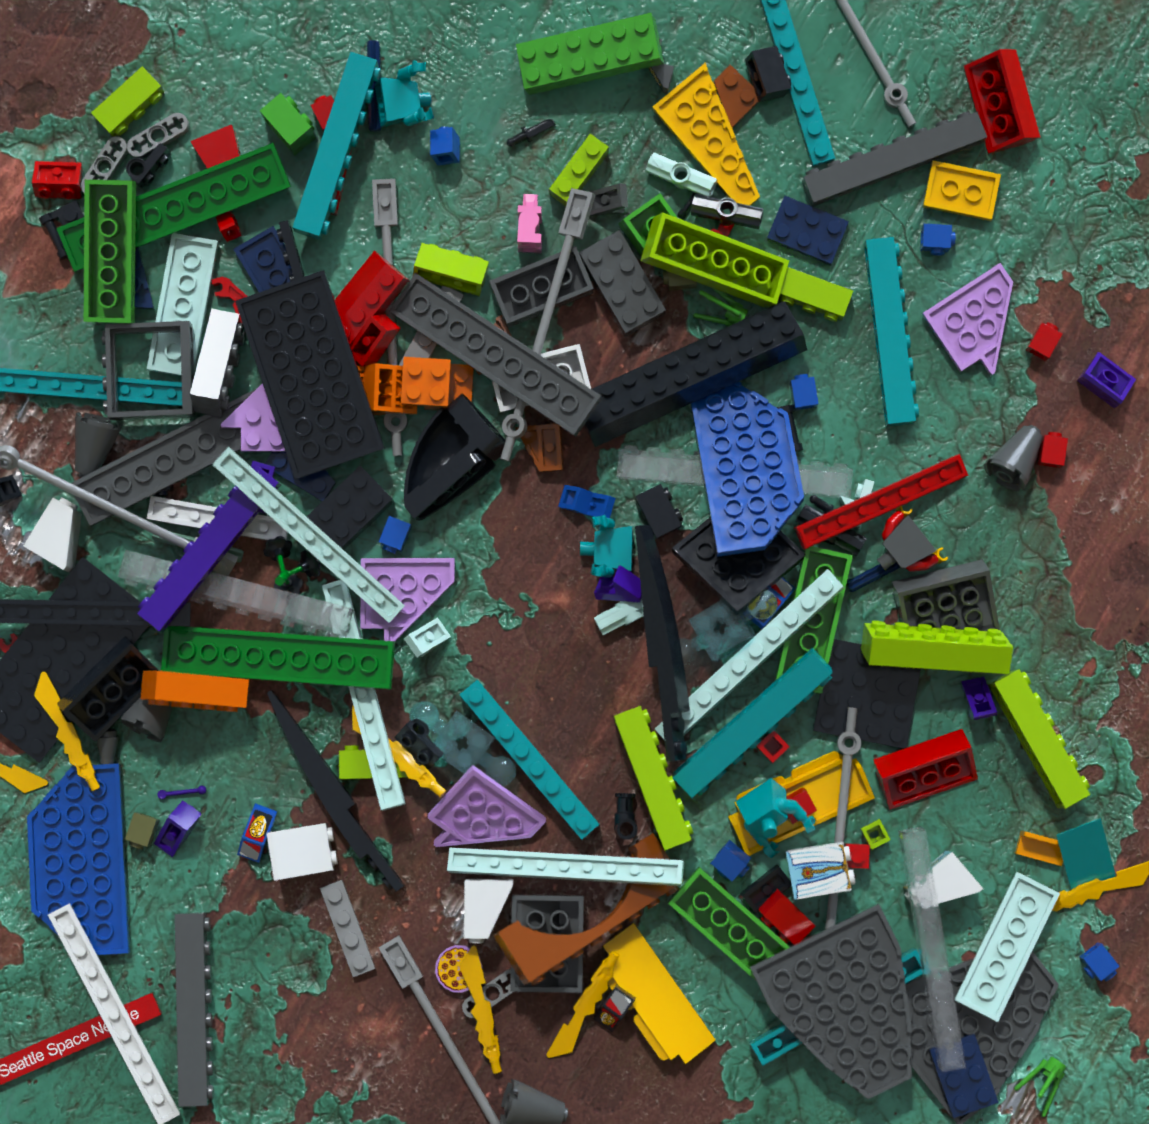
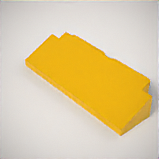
[728,751,875,856]
[602,923,716,1064]

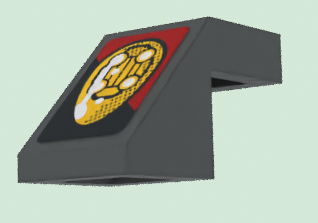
[649,39,674,94]

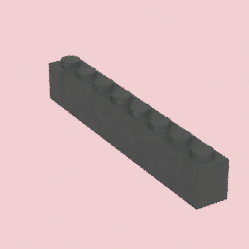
[802,111,987,207]
[175,912,214,1107]

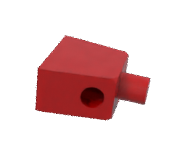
[191,124,241,169]

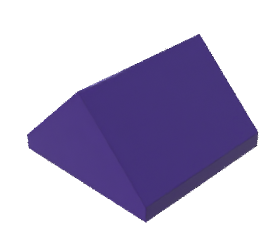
[1077,352,1136,408]

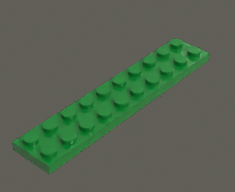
[56,143,291,272]
[161,626,395,689]

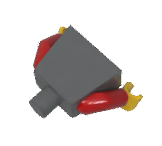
[876,505,948,572]

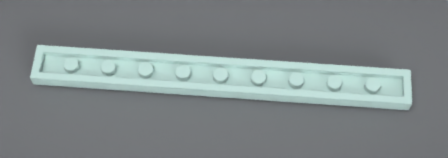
[212,447,405,623]
[655,569,845,739]
[322,580,406,811]
[447,848,684,886]

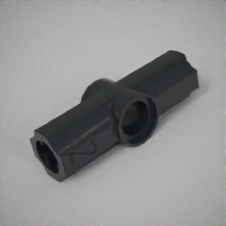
[691,194,764,230]
[795,504,867,556]

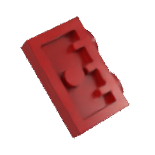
[32,161,83,199]

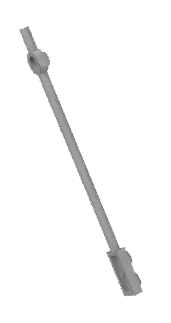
[836,0,916,128]
[372,179,408,457]
[500,188,596,461]
[0,445,238,578]
[825,707,861,930]
[379,935,500,1124]

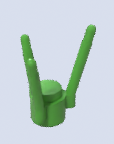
[693,288,748,326]
[1014,1056,1067,1117]

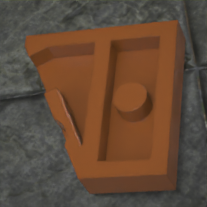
[714,65,759,129]
[515,424,564,472]

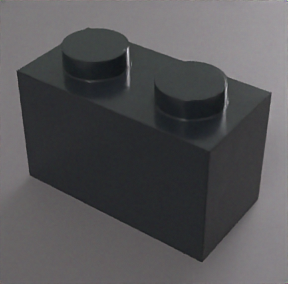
[745,46,791,102]
[635,484,683,540]

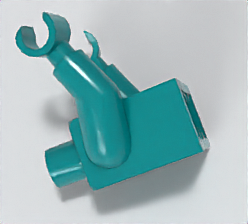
[375,60,434,127]
[580,515,632,578]
[736,778,815,858]

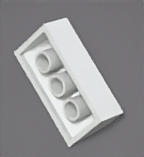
[492,344,591,413]

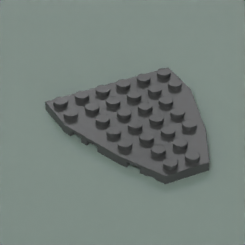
[750,904,911,1099]
[905,951,1059,1124]

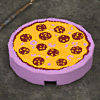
[435,945,482,993]

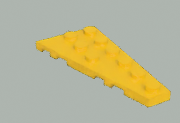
[652,63,760,206]

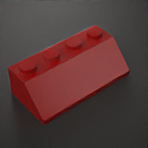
[964,49,1041,154]
[335,251,410,345]
[873,729,978,810]

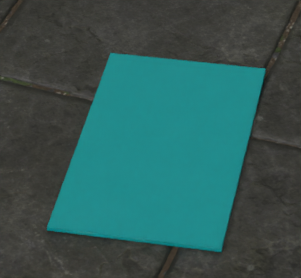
[1056,818,1116,890]

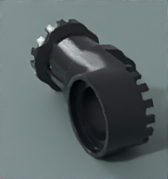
[614,793,638,840]

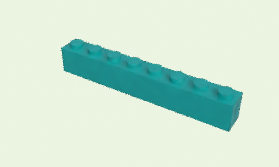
[292,52,381,240]
[864,237,919,427]
[673,648,832,798]
[459,680,600,840]
[749,948,928,1066]

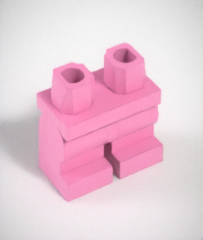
[517,194,542,253]

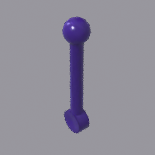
[157,785,207,799]

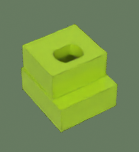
[860,819,890,850]

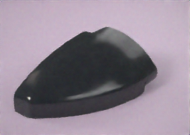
[404,394,506,521]

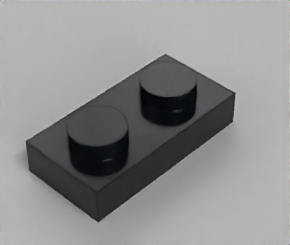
[740,864,792,913]

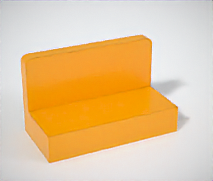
[1015,831,1063,866]

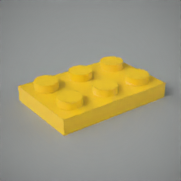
[923,160,1001,221]

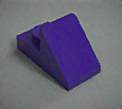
[594,565,642,602]
[961,676,997,720]

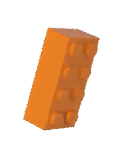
[140,671,249,712]

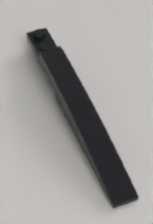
[635,525,690,761]
[267,690,405,892]

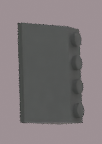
[892,559,1000,631]
[510,895,584,993]

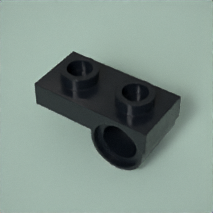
[126,143,170,189]
[394,719,444,770]

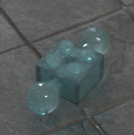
[679,590,778,668]
[409,701,516,786]

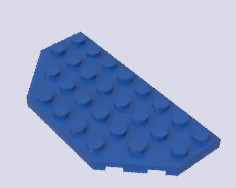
[691,382,804,556]
[27,763,130,955]

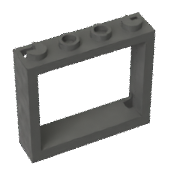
[101,321,195,421]

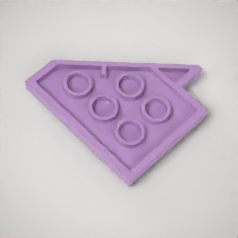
[922,263,1013,376]
[221,383,286,452]
[360,558,455,642]
[428,765,546,847]

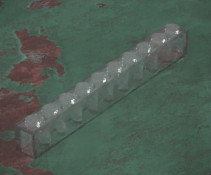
[616,445,853,498]
[118,550,354,637]
[898,827,966,1072]

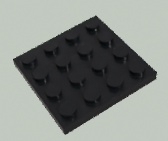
[672,517,806,615]
[813,639,921,749]

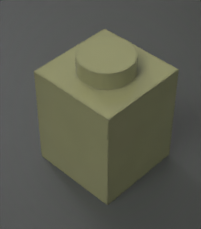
[662,271,697,291]
[125,812,160,850]

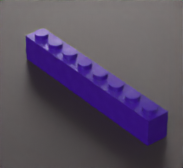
[137,465,281,632]

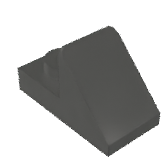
[590,183,628,216]

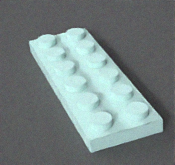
[147,233,219,376]
[954,872,1060,1022]

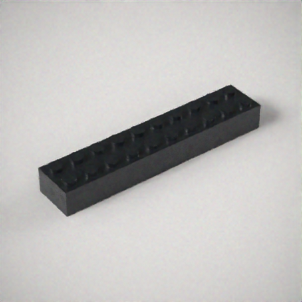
[584,301,807,447]

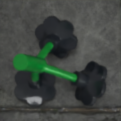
[263,536,321,600]

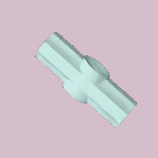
[646,153,717,197]
[594,599,644,635]

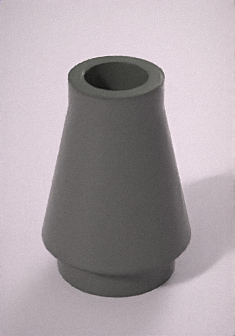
[97,729,119,764]

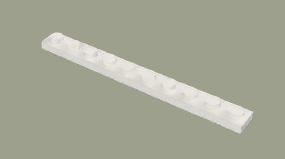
[48,903,180,1124]

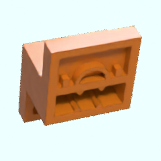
[401,357,473,411]
[357,363,417,415]

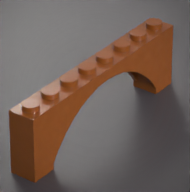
[493,833,679,985]

